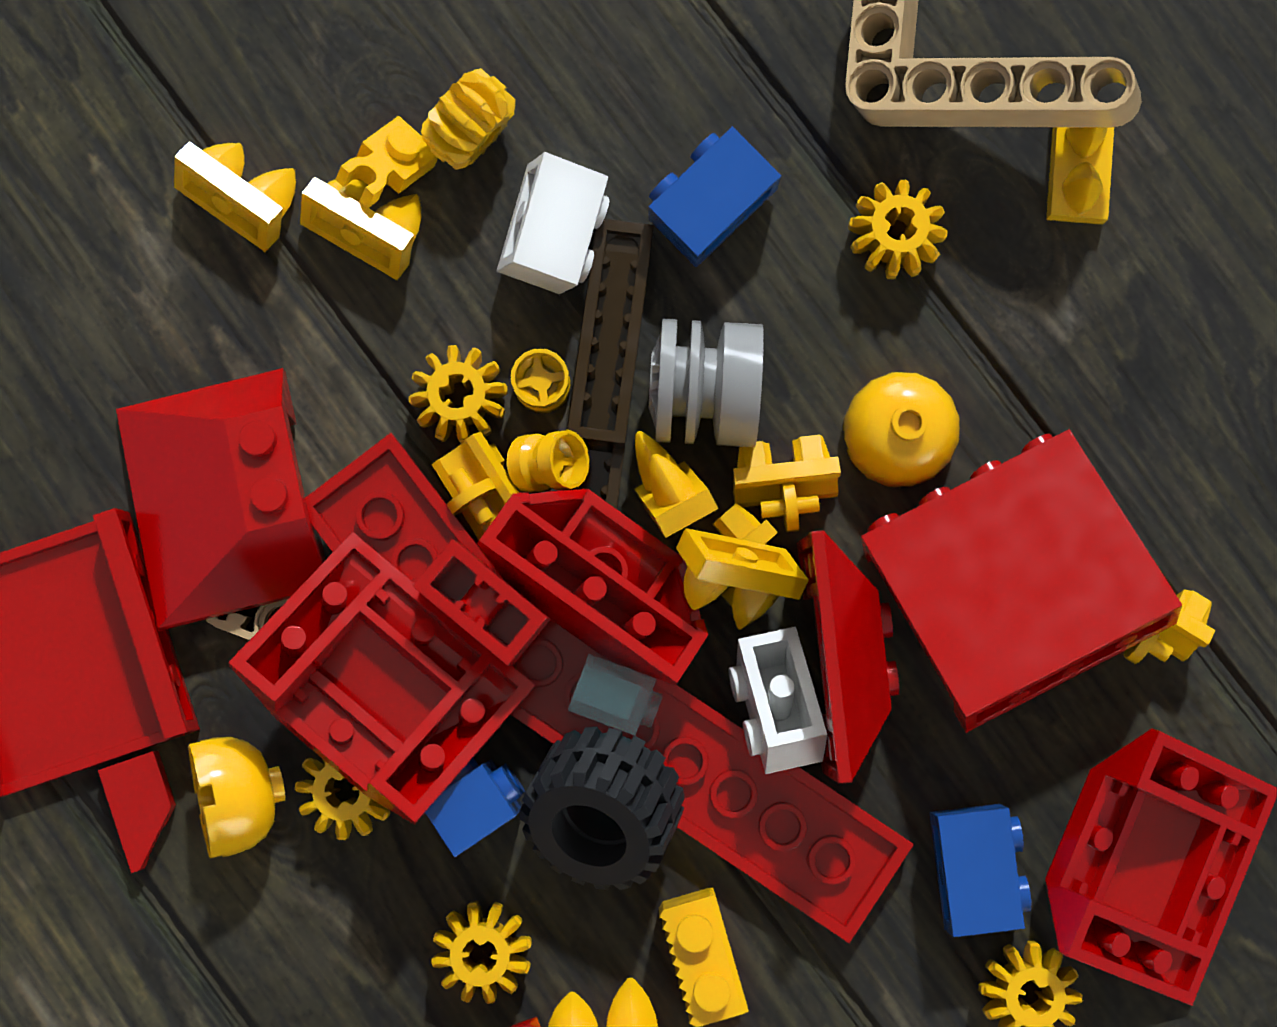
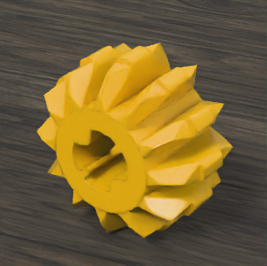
[421,68,516,170]
[848,179,947,280]
[409,345,508,443]
[295,758,390,840]
[431,901,532,1004]
[978,941,1083,1027]

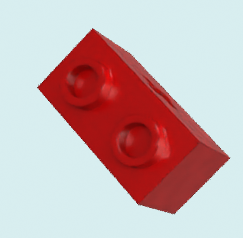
[413,539,551,665]

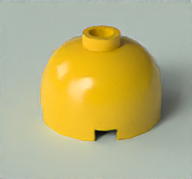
[843,372,959,487]
[188,737,286,858]

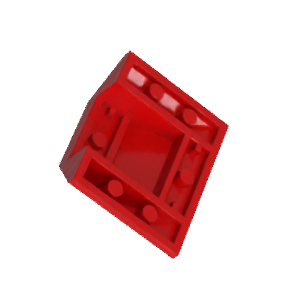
[116,368,325,630]
[797,530,899,783]
[228,532,535,825]
[1045,728,1277,1006]

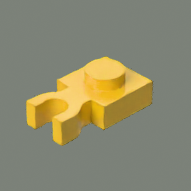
[335,116,438,209]

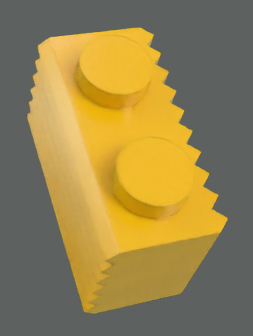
[659,887,749,1027]

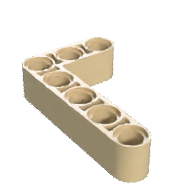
[845,0,1142,128]

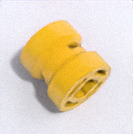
[511,349,571,413]
[507,430,590,493]

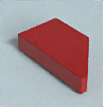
[98,750,176,873]

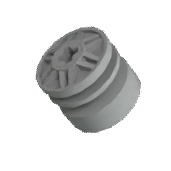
[649,319,764,448]

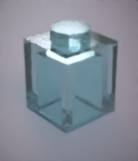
[568,654,663,736]

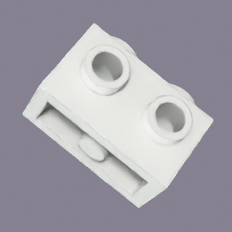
[496,152,609,294]
[728,627,828,774]

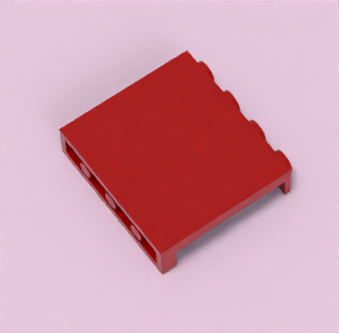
[861,429,1183,733]
[0,508,200,798]

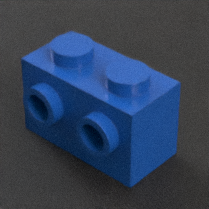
[648,126,781,267]
[425,757,525,857]
[929,804,1031,937]

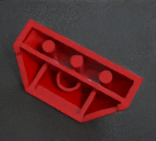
[477,489,708,685]

